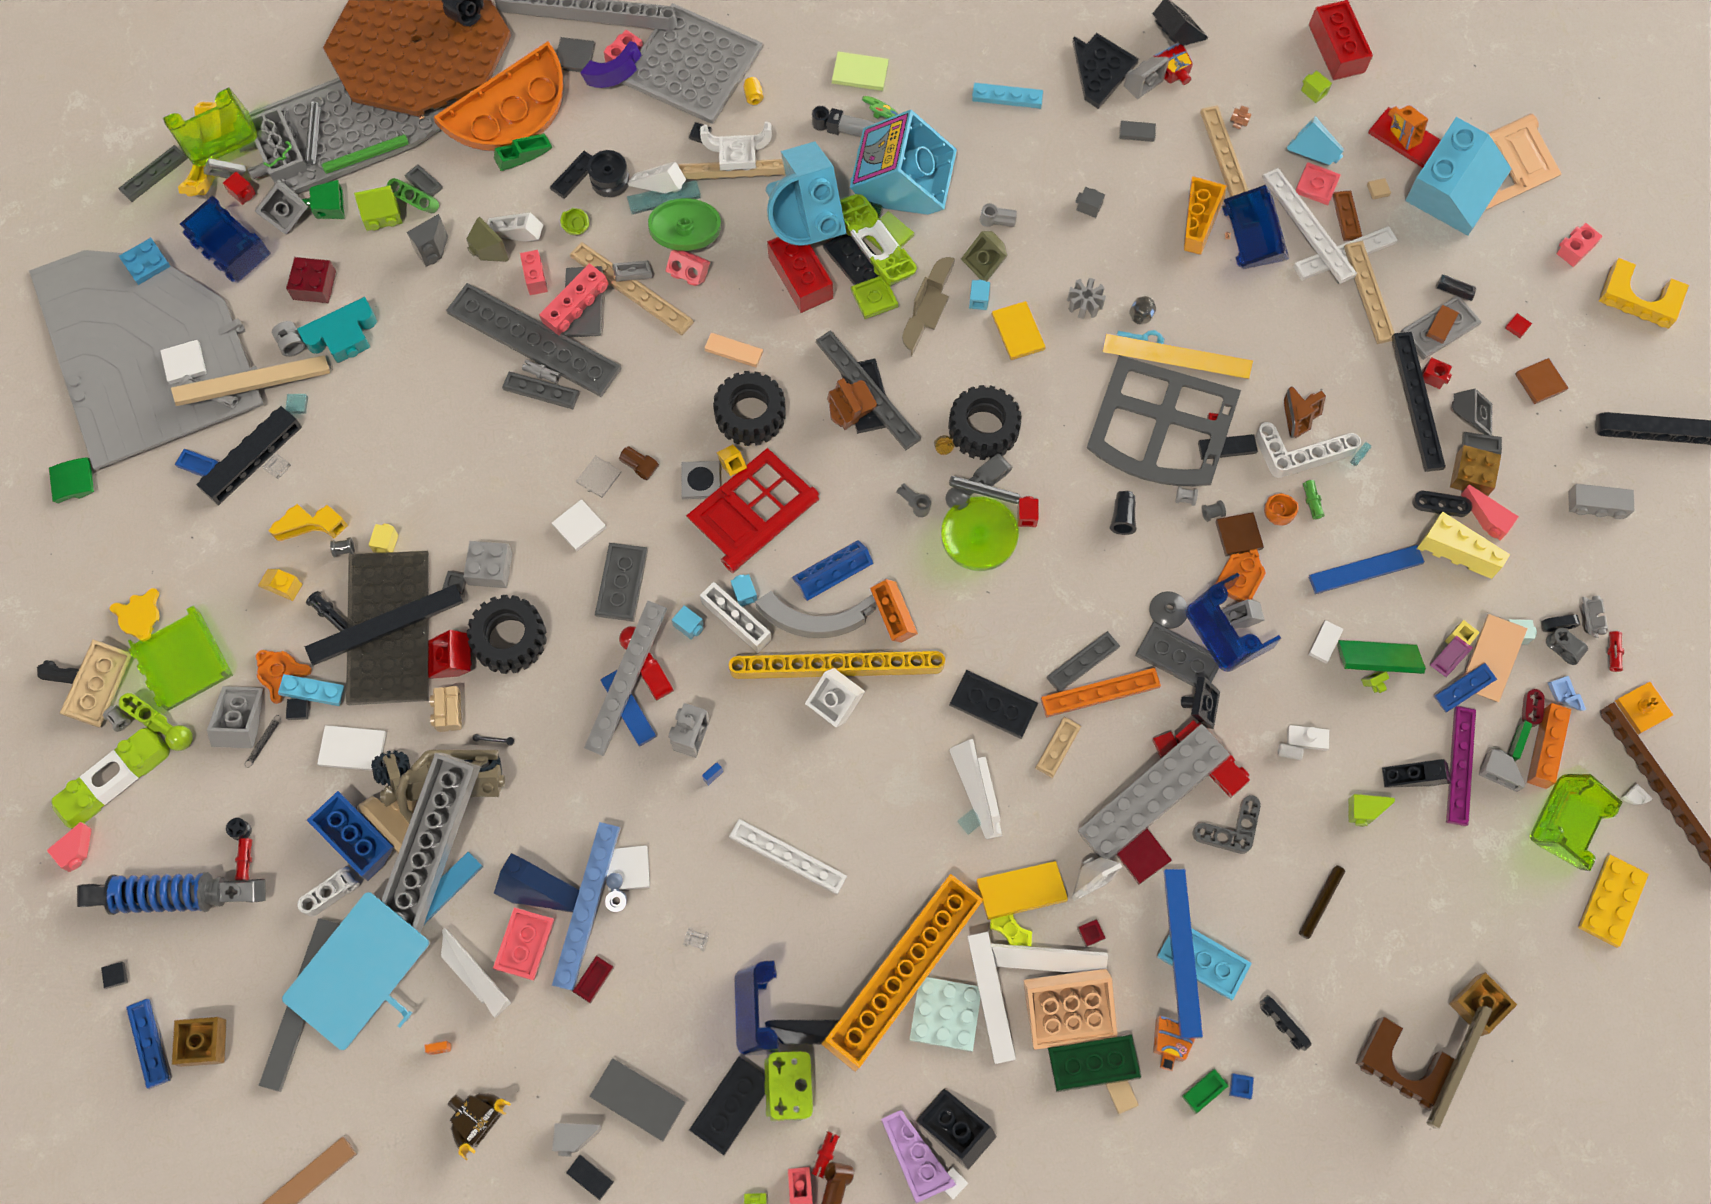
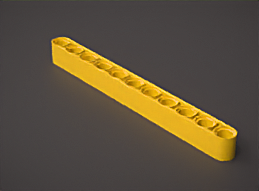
[728,651,945,679]

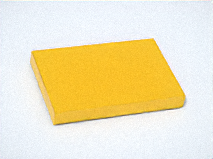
[991,301,1046,360]

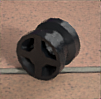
[226,818,252,841]

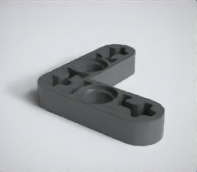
[1193,795,1261,854]

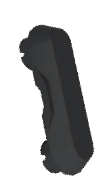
[37,660,79,684]

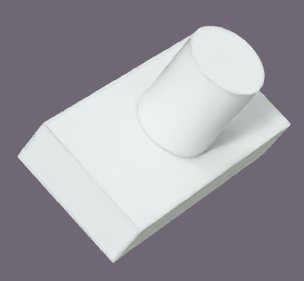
[1287,725,1329,751]

